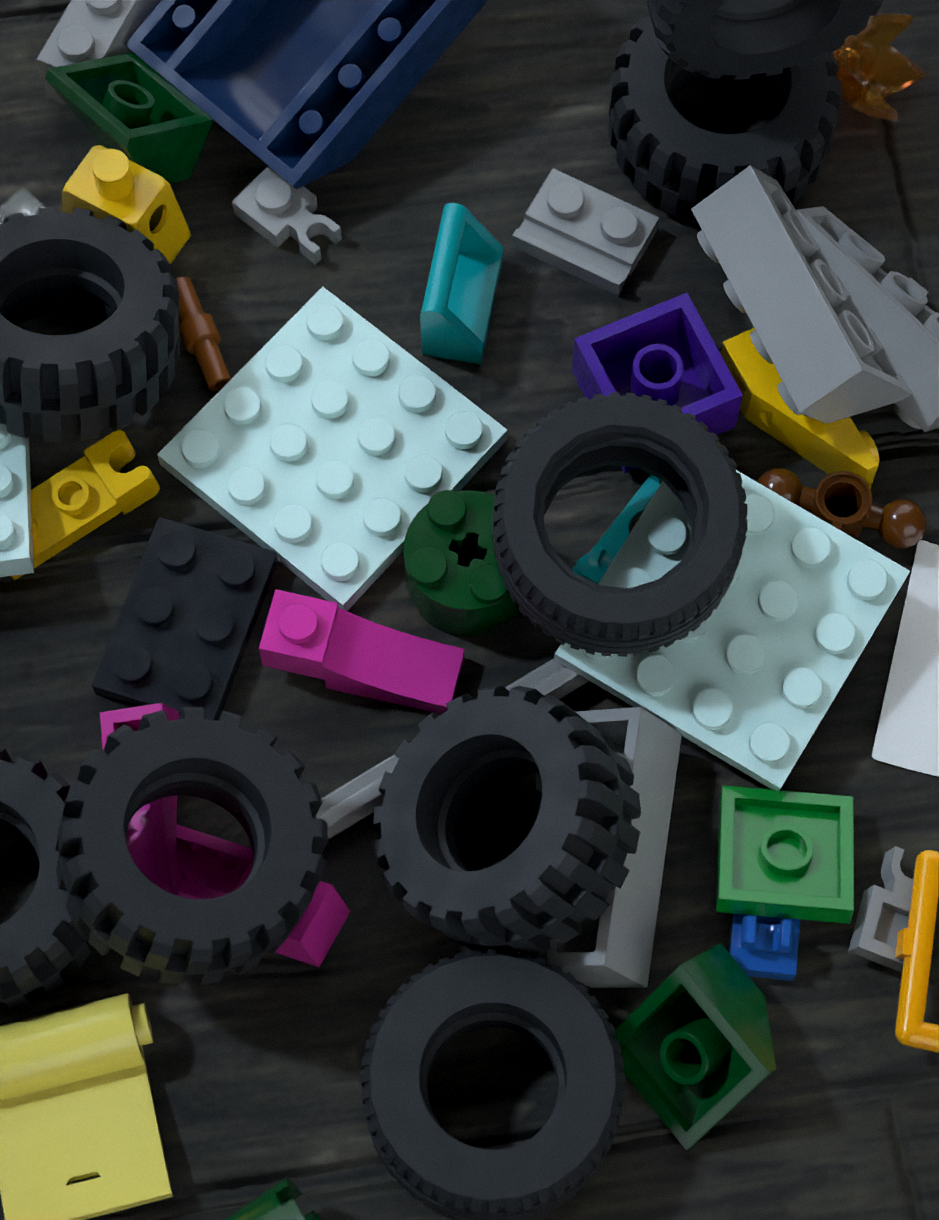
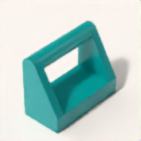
[420,203,503,364]

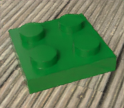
[716,785,854,924]

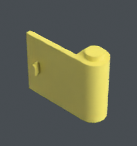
[0,993,173,1220]

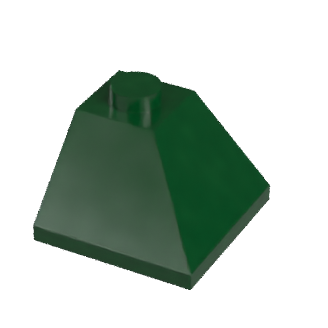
[45,52,213,183]
[615,943,776,1151]

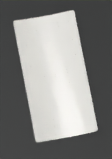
[872,540,939,777]

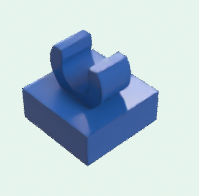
[729,914,800,981]

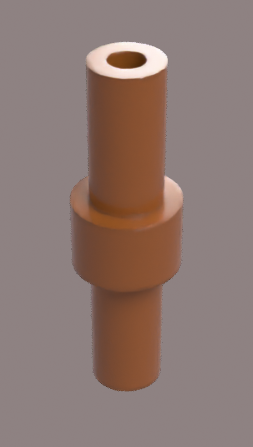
[176,276,231,391]

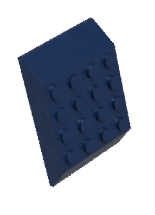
[124,0,488,190]

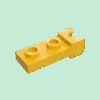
[12,430,160,580]

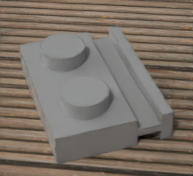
[512,168,659,297]

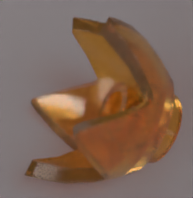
[833,13,925,121]

